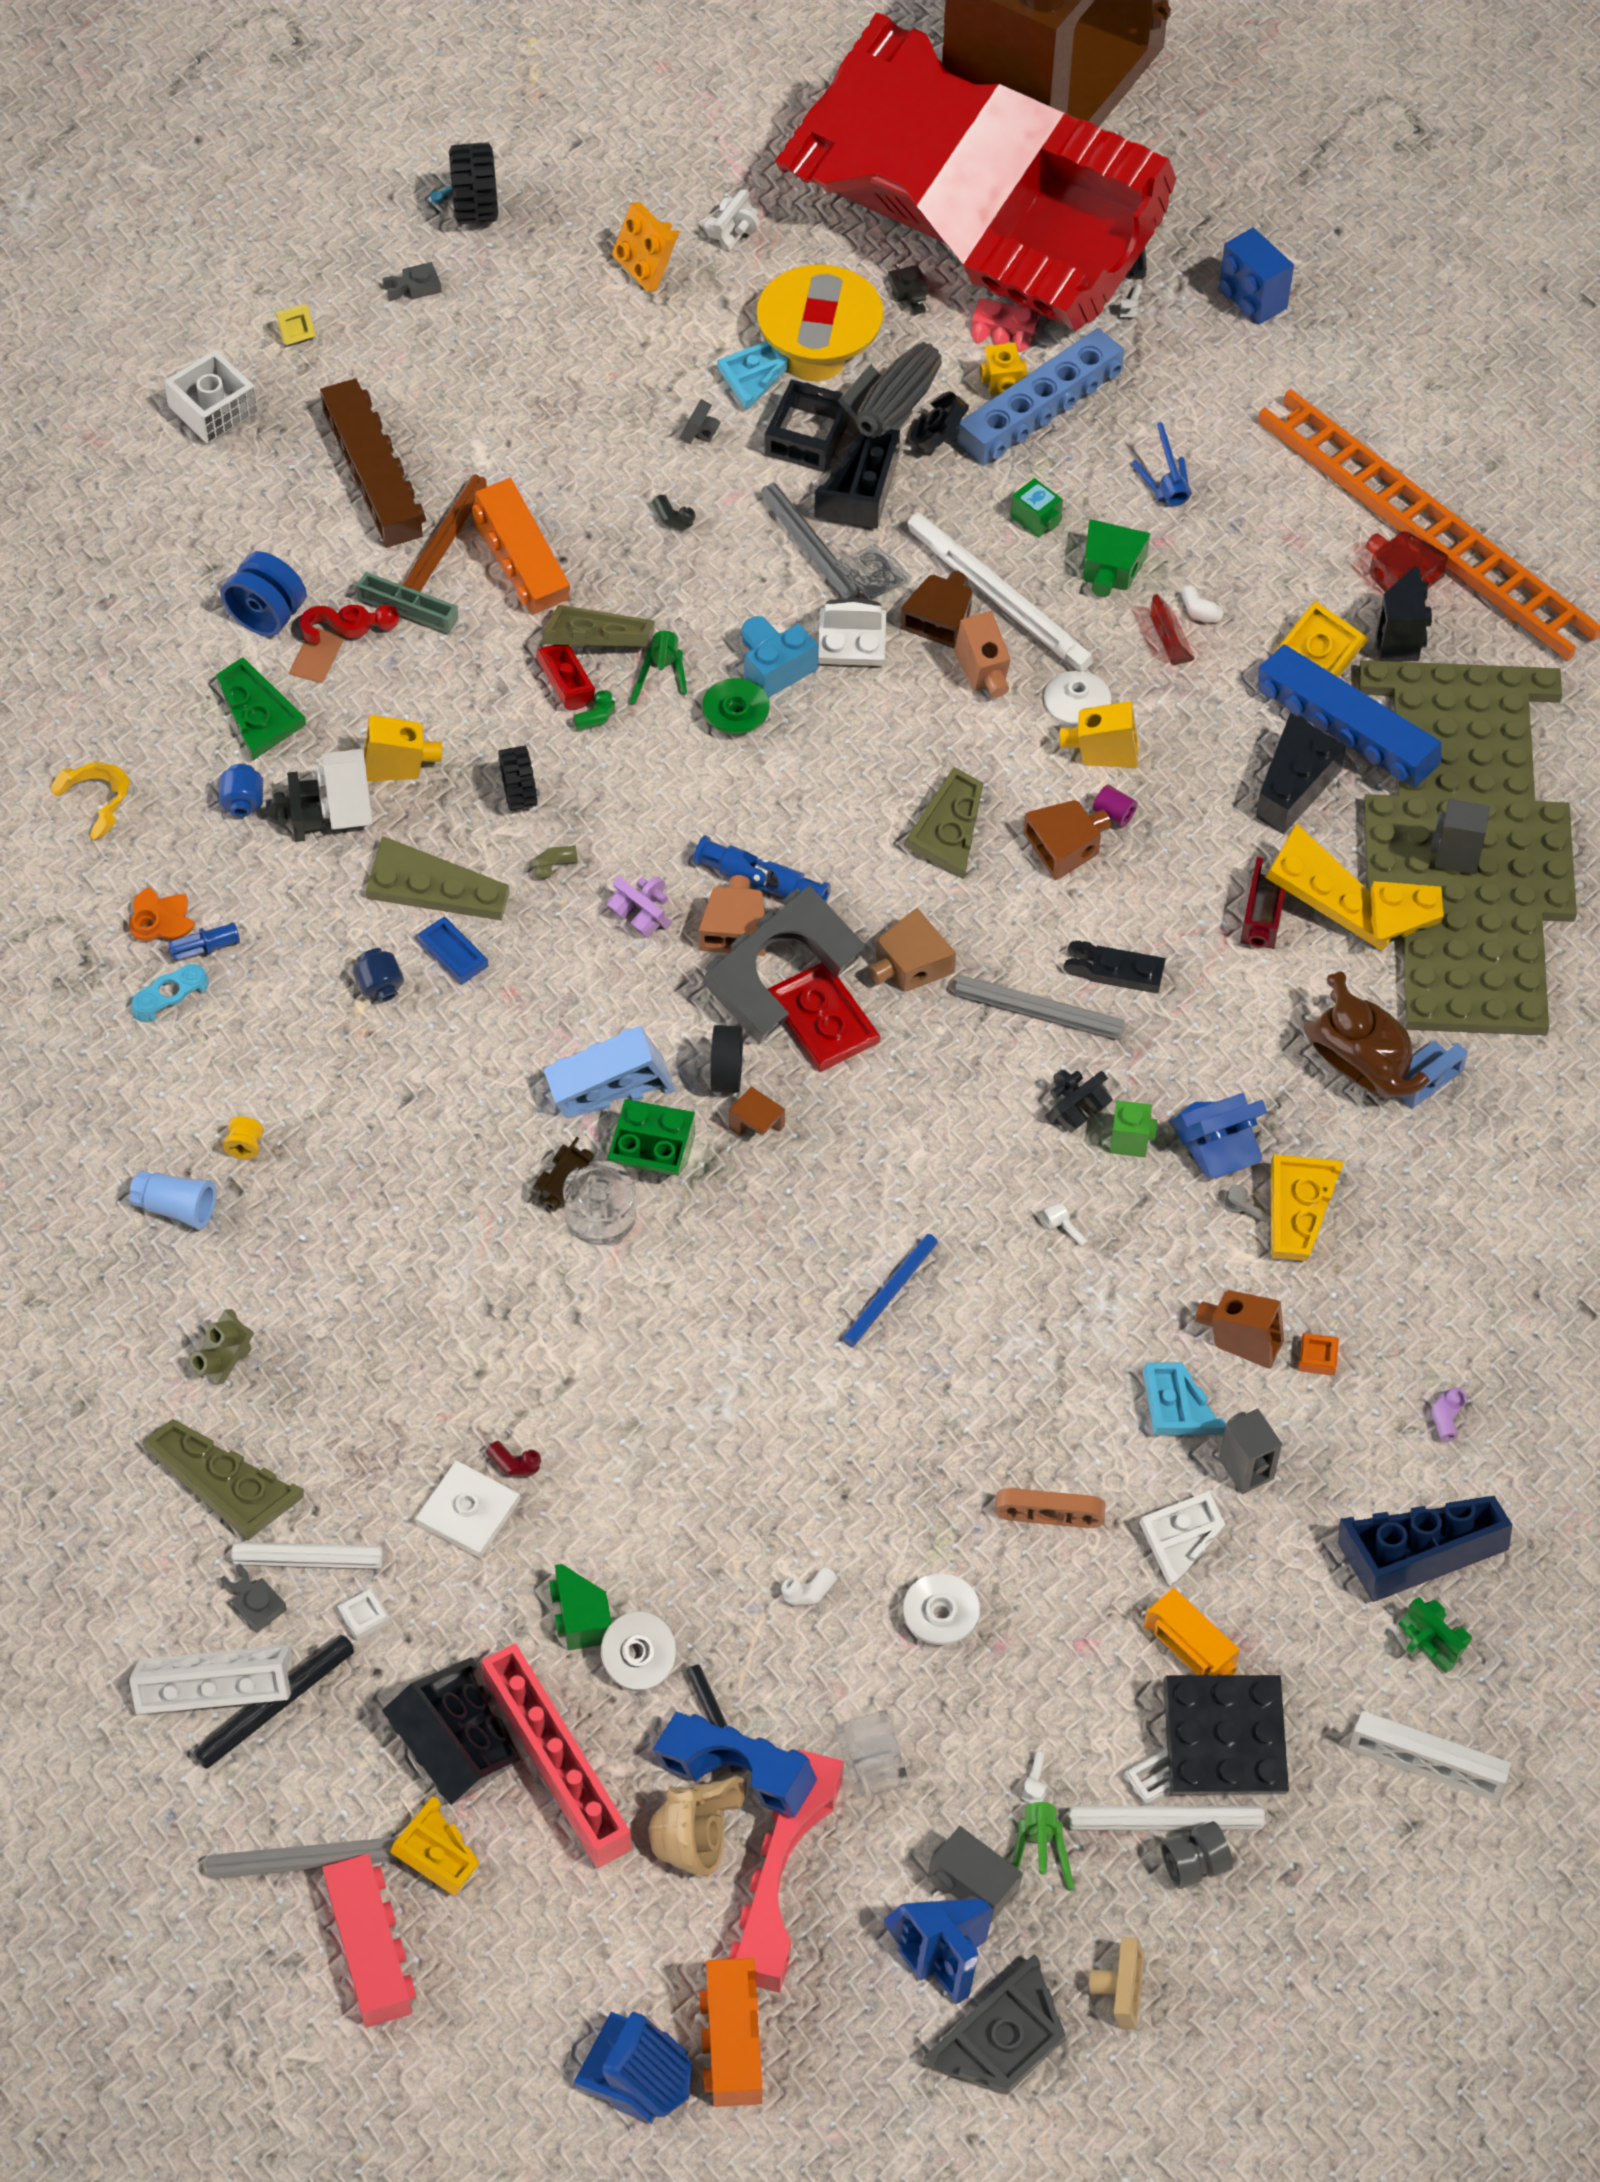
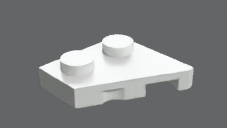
[1139,1491,1225,1587]

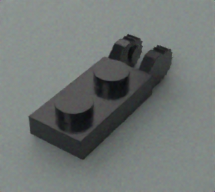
[1064,940,1166,994]

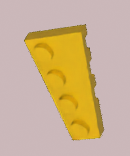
[1265,824,1391,951]

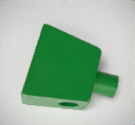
[1083,519,1150,597]

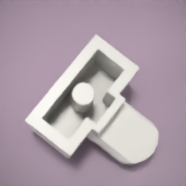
[316,749,373,830]

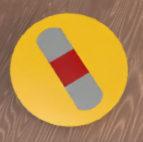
[757,265,883,381]

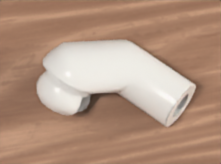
[1181,586,1223,623]
[781,1567,838,1606]

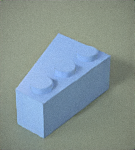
[544,1025,675,1119]

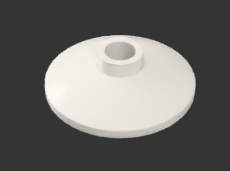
[1044,671,1111,726]
[903,1573,980,1645]
[601,1612,676,1690]

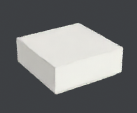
[338,1588,391,1641]

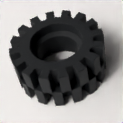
[498,745,538,811]

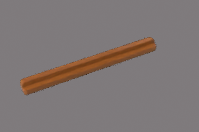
[401,474,487,592]

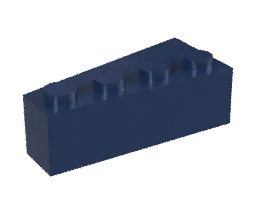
[1338,1496,1513,1602]

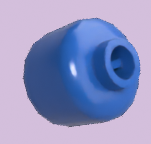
[219,764,263,817]

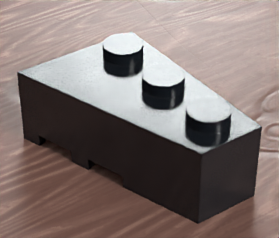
[814,429,900,529]
[1256,712,1346,835]

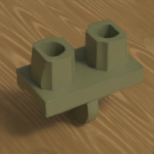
[189,1309,255,1385]

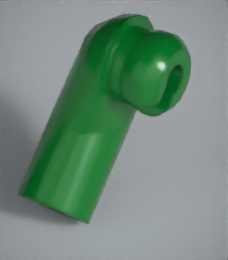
[573,690,615,731]

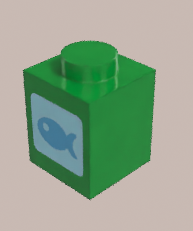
[1010,478,1063,538]

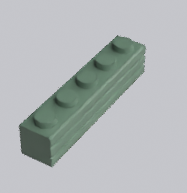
[356,572,459,634]

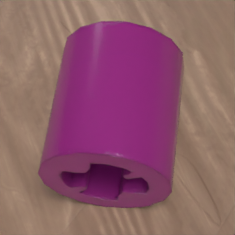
[1092,784,1138,828]

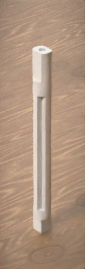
[908,512,1093,672]

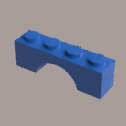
[653,1711,818,1818]

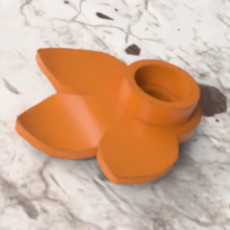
[129,887,195,941]

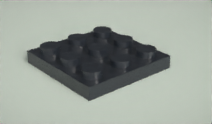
[1163,1675,1289,1795]

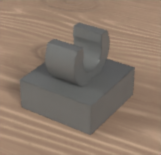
[679,399,721,444]

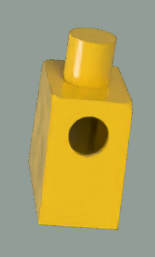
[1060,701,1138,768]
[363,715,442,782]

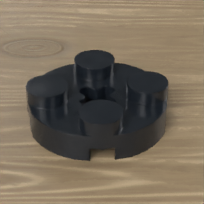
[911,391,969,454]

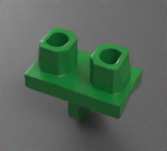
[1398,1597,1472,1674]

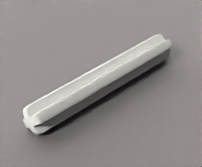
[231,1542,383,1569]

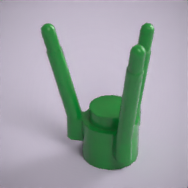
[629,630,687,705]

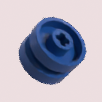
[220,551,307,637]

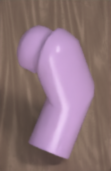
[1431,1387,1467,1442]

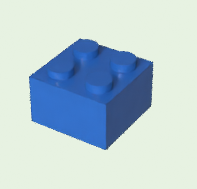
[1219,227,1294,325]

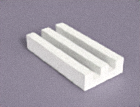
[1124,1748,1170,1806]

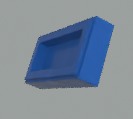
[417,916,489,985]

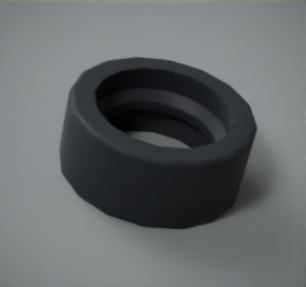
[710,1025,743,1093]

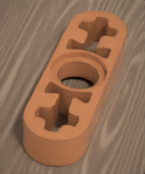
[995,1488,1106,1528]

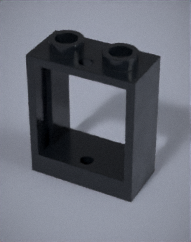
[765,379,851,472]

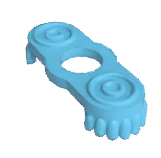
[131,964,209,1022]

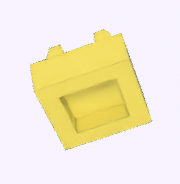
[275,304,316,345]

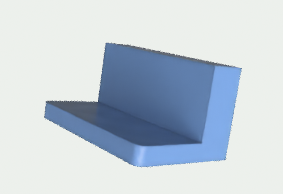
[1400,1041,1468,1109]

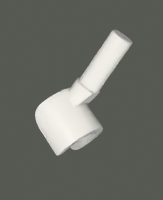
[1120,284,1142,318]
[1043,1204,1088,1247]
[1022,1752,1049,1803]

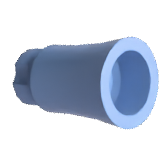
[129,1171,216,1230]

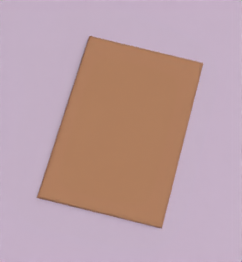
[288,627,345,683]

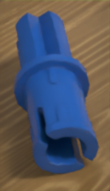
[168,922,240,961]

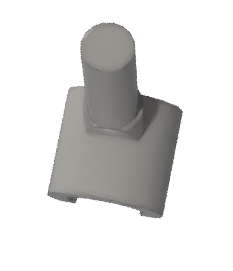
[1225,1185,1271,1224]

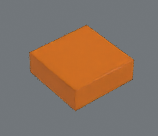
[1298,1333,1339,1376]

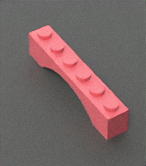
[729,1749,844,1993]

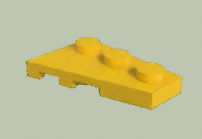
[1271,1154,1344,1261]

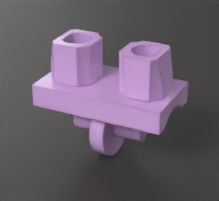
[607,876,672,938]

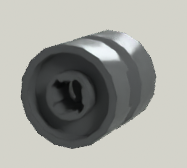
[1160,1821,1233,1889]

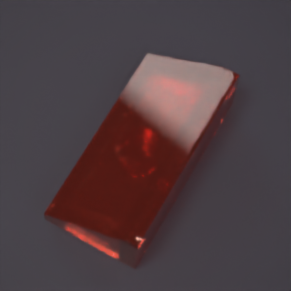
[1150,594,1195,666]

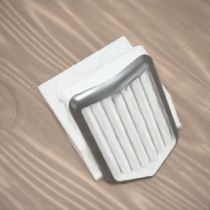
[818,597,886,666]

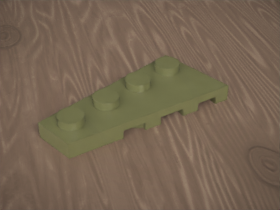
[366,836,509,921]
[145,1419,304,1541]

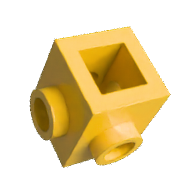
[980,342,1027,396]

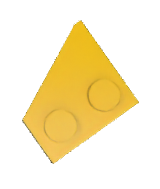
[1370,881,1444,946]
[390,1796,480,1896]

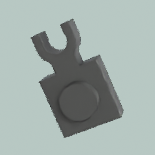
[382,262,442,301]
[220,1564,287,1633]

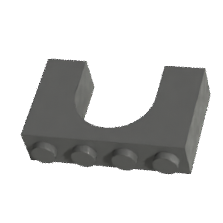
[702,885,866,1044]

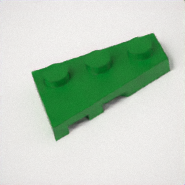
[216,657,306,760]

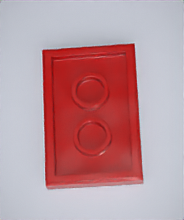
[768,962,881,1072]

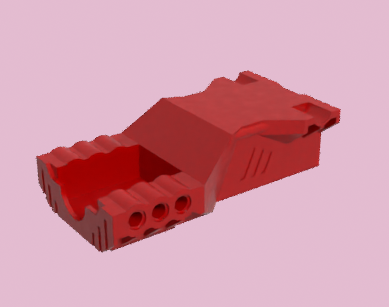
[775,12,1176,331]

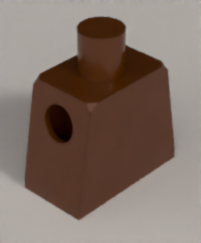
[900,571,973,649]

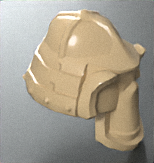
[648,1775,747,1877]

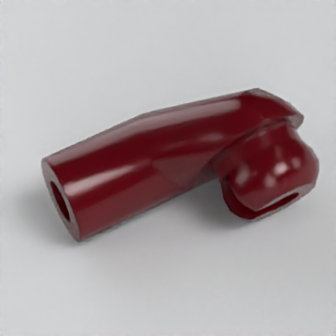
[486,1441,541,1477]

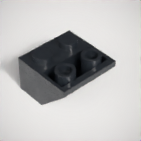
[1375,567,1432,662]

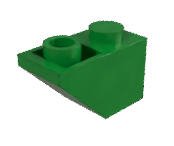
[549,1564,612,1650]

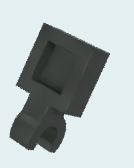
[888,265,928,315]

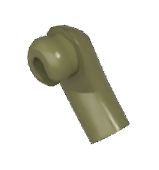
[532,845,577,878]

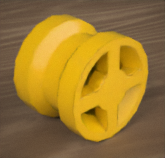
[222,1116,264,1160]

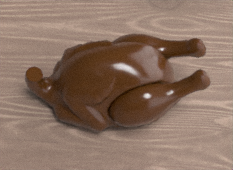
[1304,971,1430,1098]

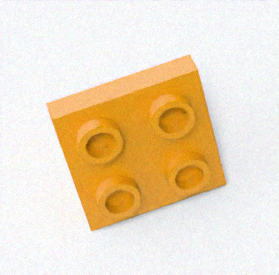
[611,202,680,292]

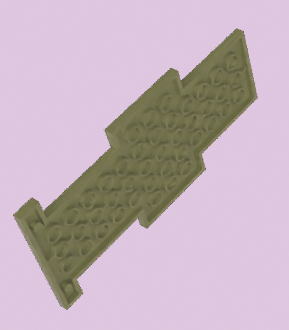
[1359,660,1577,1036]

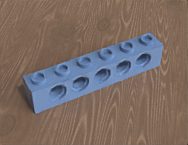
[957,328,1124,466]

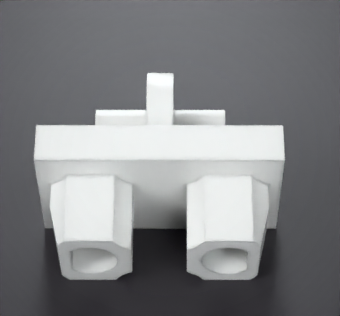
[704,189,760,251]

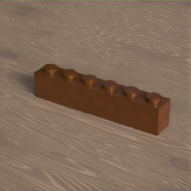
[320,378,426,548]

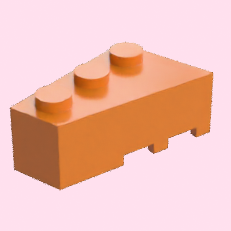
[699,1958,762,2107]

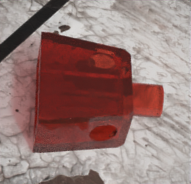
[1365,531,1448,592]

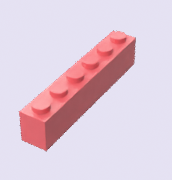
[481,1643,632,1869]

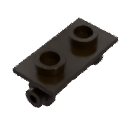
[532,1137,594,1212]

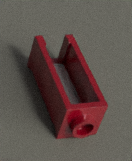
[1240,857,1286,949]

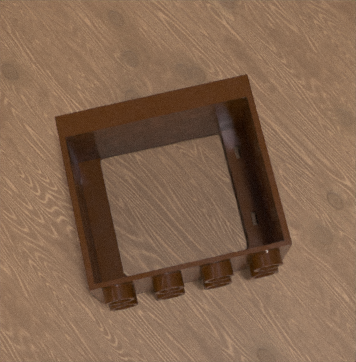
[942,0,1171,127]

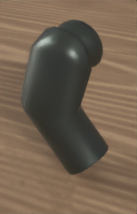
[652,494,696,530]

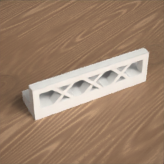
[129,1645,292,1715]
[1349,1710,1512,1803]

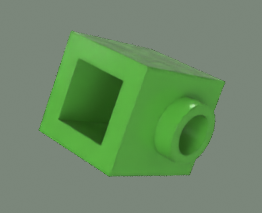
[1110,1100,1157,1158]

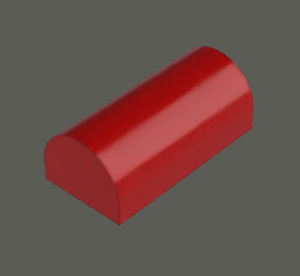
[536,645,595,710]

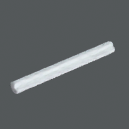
[1069,1806,1265,1830]

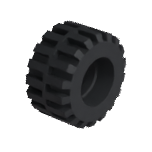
[449,142,498,224]

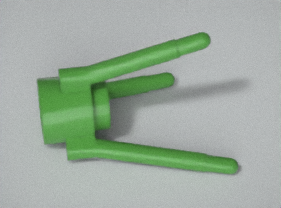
[1011,1802,1074,1891]

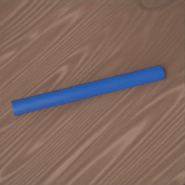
[842,1234,938,1347]

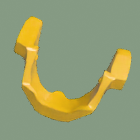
[51,761,130,840]

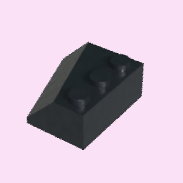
[382,1657,521,1805]

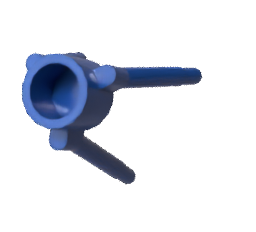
[1132,422,1192,507]

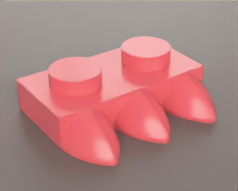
[971,298,1040,352]

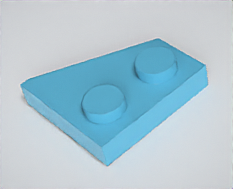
[717,341,789,409]
[1143,1362,1226,1435]

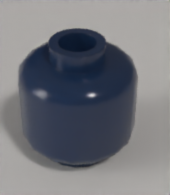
[352,948,404,1003]

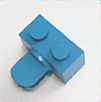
[742,616,818,698]

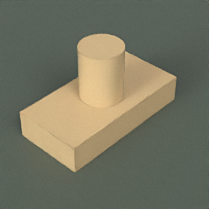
[1089,1937,1145,2030]

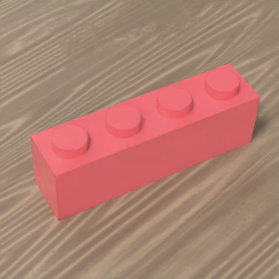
[322,1854,417,2028]

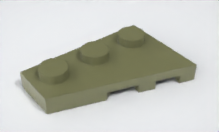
[542,605,655,647]
[904,767,984,879]

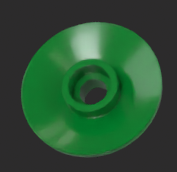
[702,678,770,734]

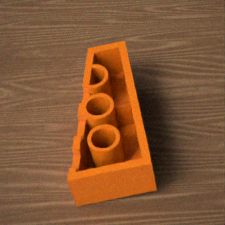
[472,478,570,615]

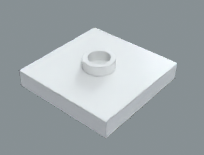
[415,1461,520,1559]

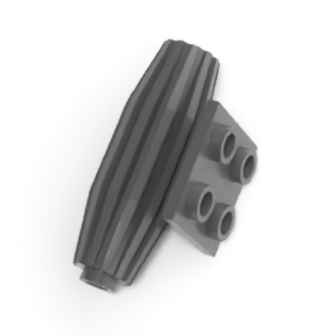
[838,342,942,438]

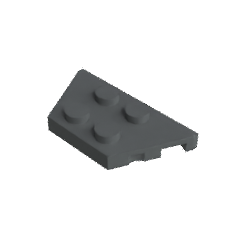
[923,1954,1066,2095]

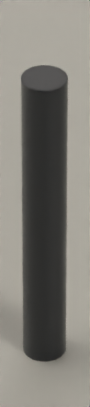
[686,1665,743,1772]

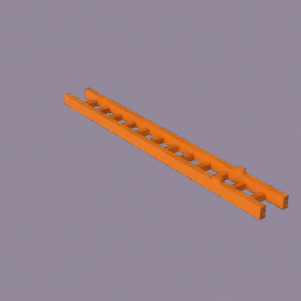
[1258,389,1600,661]

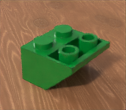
[607,1099,695,1176]

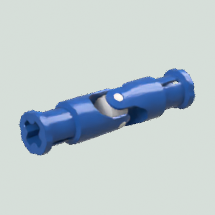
[693,835,831,902]

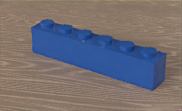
[1258,644,1441,788]

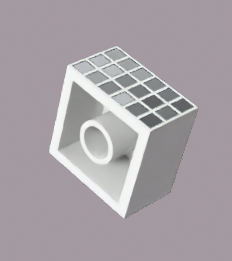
[164,349,258,444]

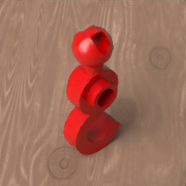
[300,604,400,645]

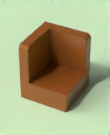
[729,1086,785,1136]

